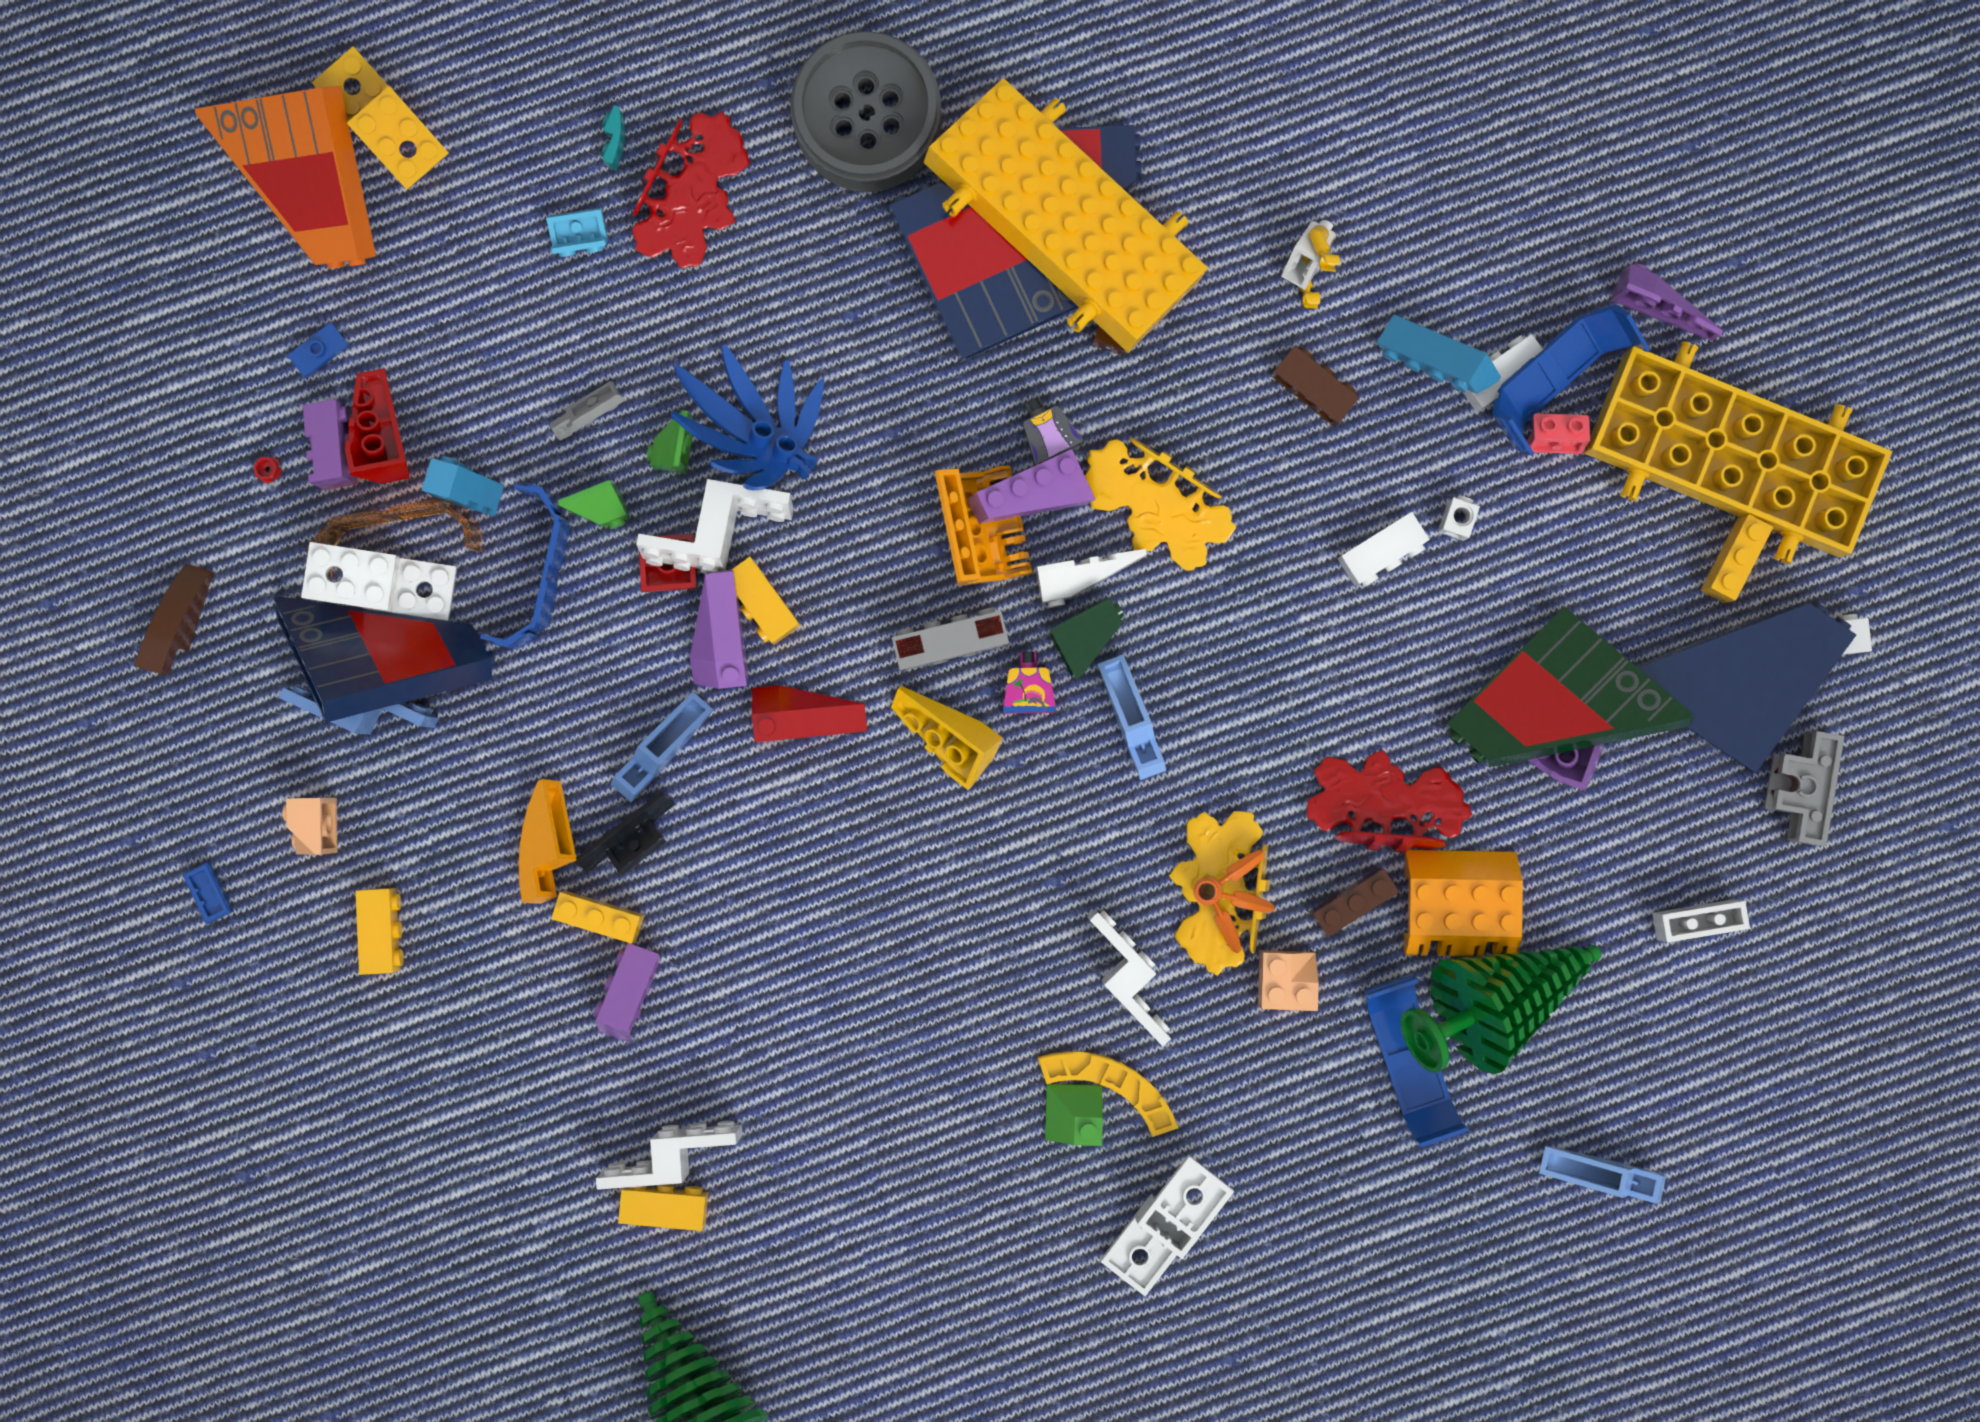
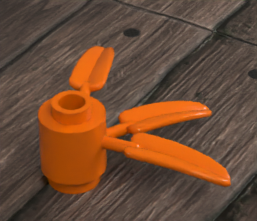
[1193,850,1275,953]

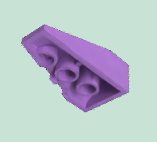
[1611,263,1723,341]
[1528,744,1604,791]

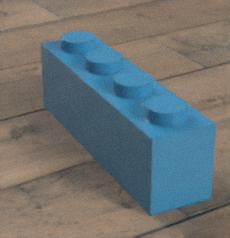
[1376,315,1501,394]

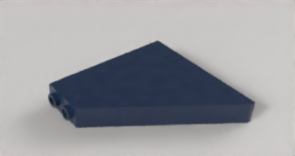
[1635,601,1856,773]

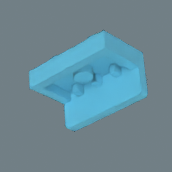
[546,208,609,257]

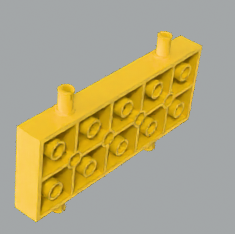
[923,78,1208,353]
[1584,341,1893,564]

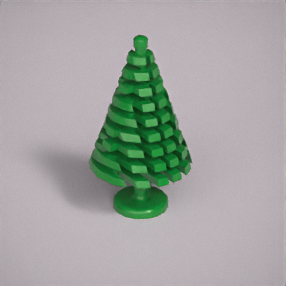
[1400,945,1602,1074]
[638,1291,769,1422]

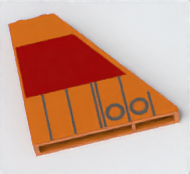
[194,86,376,269]

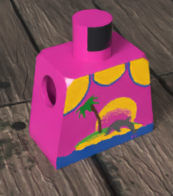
[1003,651,1056,714]

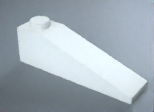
[1036,549,1147,608]

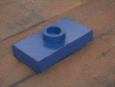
[287,322,350,379]
[182,862,234,924]

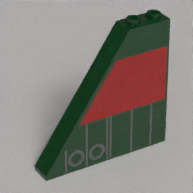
[1447,606,1694,768]

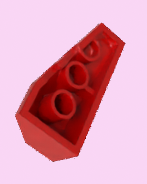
[344,368,410,484]

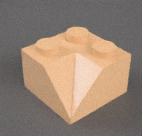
[282,798,338,855]
[1258,950,1319,1011]

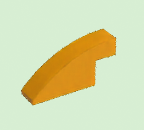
[518,779,577,904]

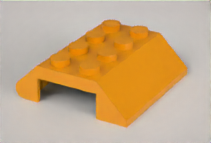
[934,466,1033,586]
[1404,850,1523,957]

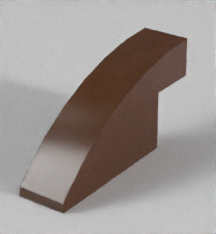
[134,564,214,675]

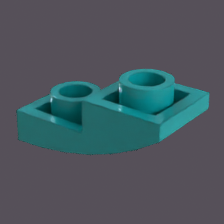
[601,105,625,172]

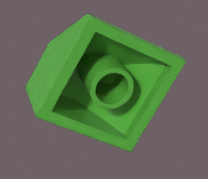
[647,410,695,474]
[557,480,631,529]
[1045,1083,1103,1146]

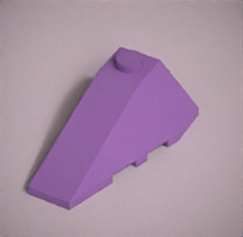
[690,570,749,689]

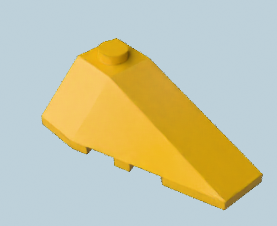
[891,686,1003,790]

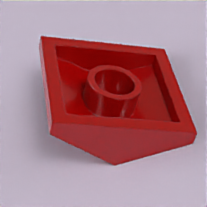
[639,533,698,593]

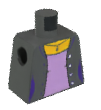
[1022,397,1083,466]

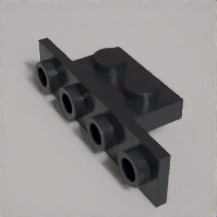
[574,791,675,875]

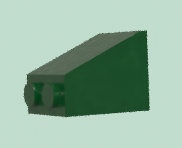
[1049,598,1124,681]

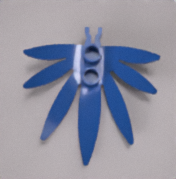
[671,344,824,490]

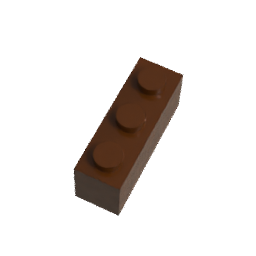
[1271,346,1360,428]
[1308,868,1399,937]

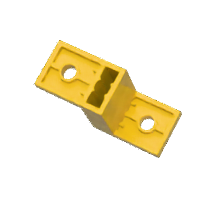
[311,46,449,190]

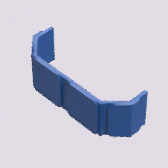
[1492,304,1650,455]
[480,484,570,650]
[1364,974,1469,1147]

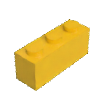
[1700,514,1773,603]
[732,557,801,645]
[355,888,404,975]
[551,891,645,944]
[618,1184,709,1231]

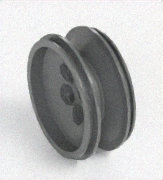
[790,31,942,192]

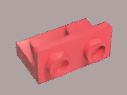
[1527,414,1590,454]

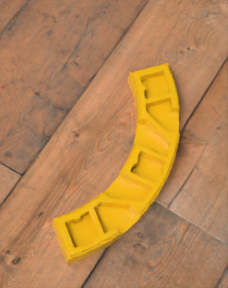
[1038,1051,1178,1137]

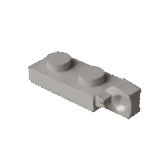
[549,381,624,440]

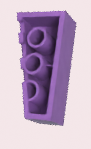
[967,449,1096,524]

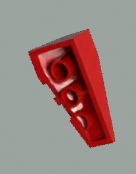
[752,685,868,743]

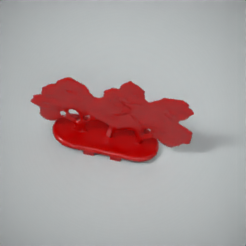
[632,111,750,268]
[1307,749,1472,853]

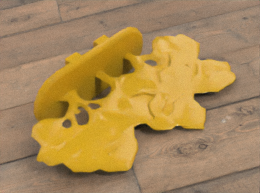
[1085,436,1236,571]
[1169,811,1270,976]

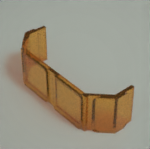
[307,499,482,579]

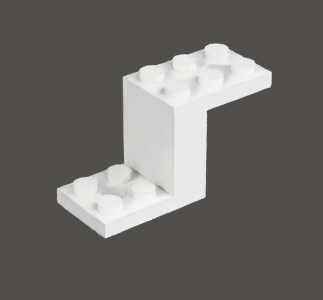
[636,479,794,574]

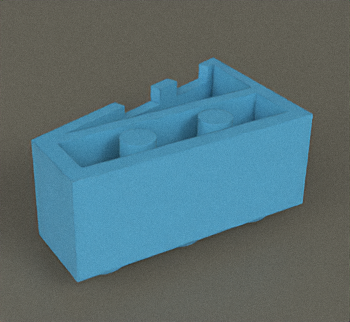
[422,456,504,516]

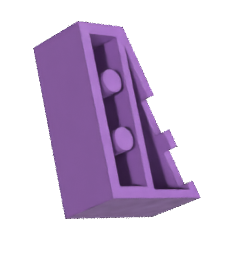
[303,399,358,490]
[593,943,660,1043]

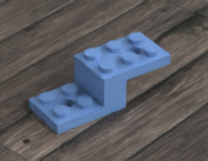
[278,685,439,735]

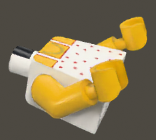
[1281,220,1340,309]

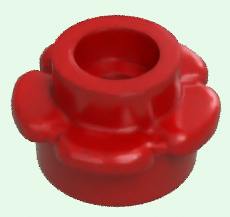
[254,456,282,483]

